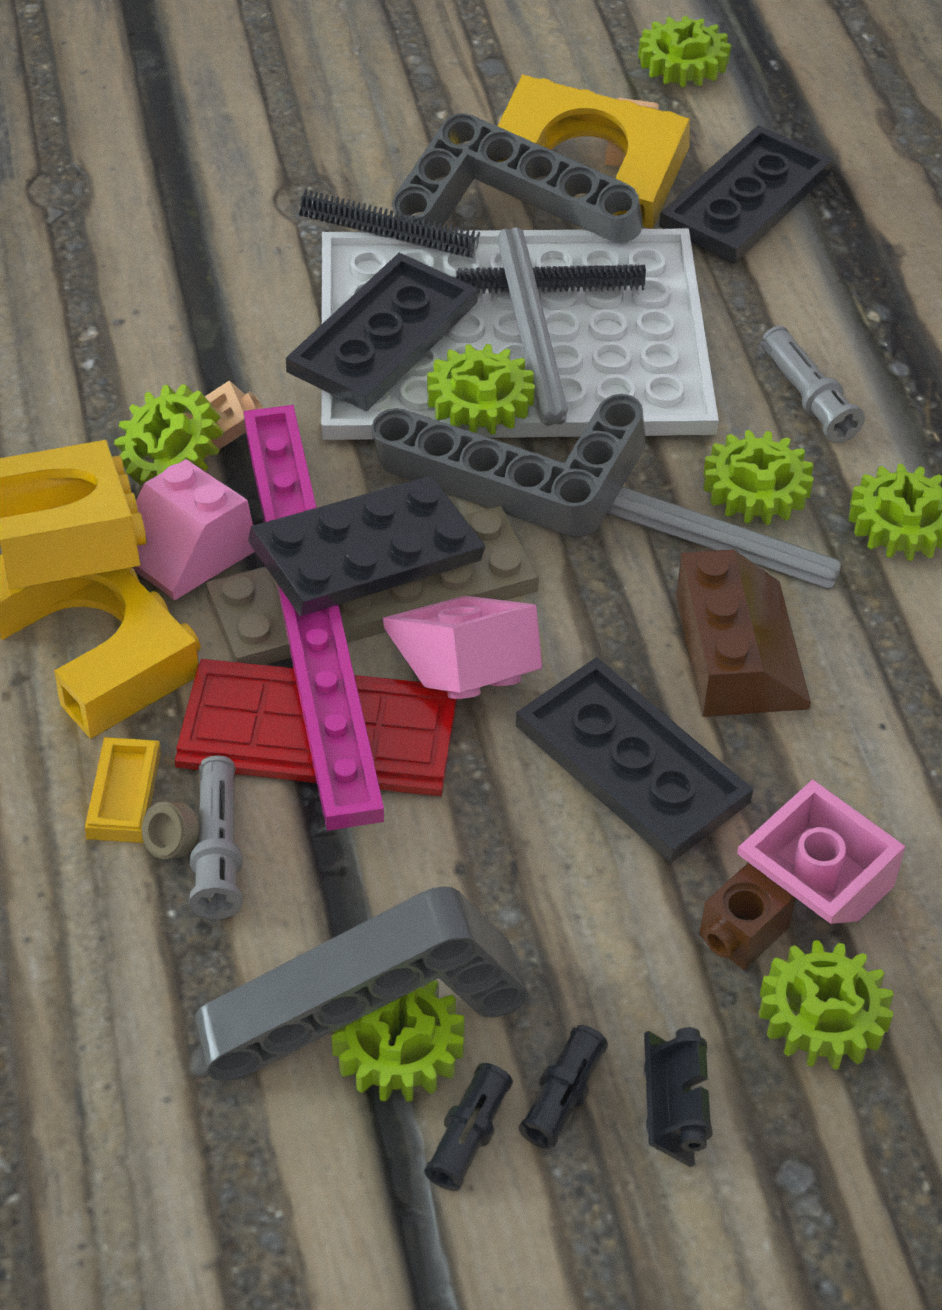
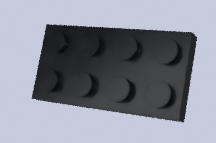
[659,125,833,263]
[286,252,478,412]
[248,476,486,616]
[516,657,754,863]

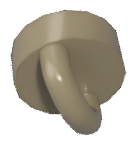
[141,801,199,859]

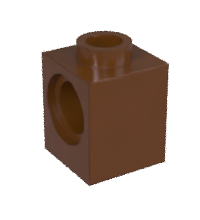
[699,862,796,970]

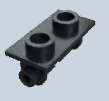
[644,1027,713,1167]

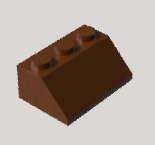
[676,549,811,717]

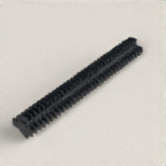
[299,189,480,259]
[455,264,646,294]

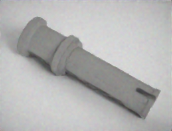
[761,325,865,443]
[189,756,243,920]

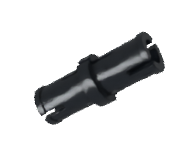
[519,1025,608,1149]
[424,1063,513,1191]

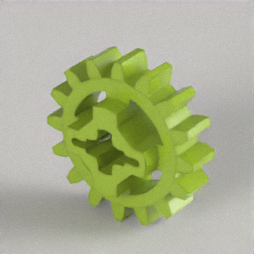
[638,16,731,87]
[427,344,535,435]
[114,384,223,485]
[703,430,814,525]
[848,464,942,561]
[759,940,894,1069]
[331,980,465,1102]

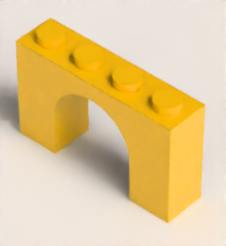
[497,74,690,229]
[0,440,147,590]
[0,554,201,739]

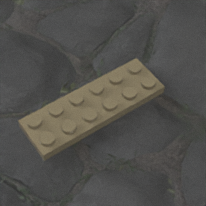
[206,506,539,665]

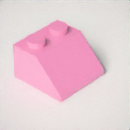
[132,459,255,600]
[383,596,542,699]
[737,779,906,924]

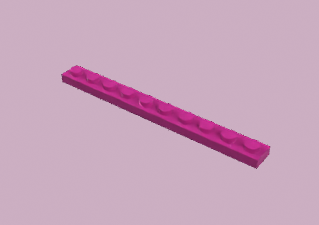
[243,405,384,831]

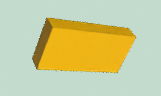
[85,737,161,843]

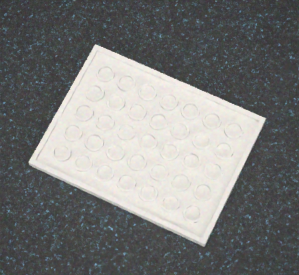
[321,229,719,440]

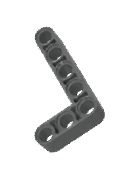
[393,113,643,243]
[371,394,646,537]
[194,886,528,1081]

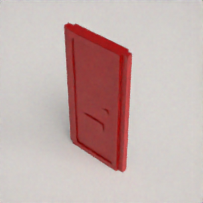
[175,658,458,797]

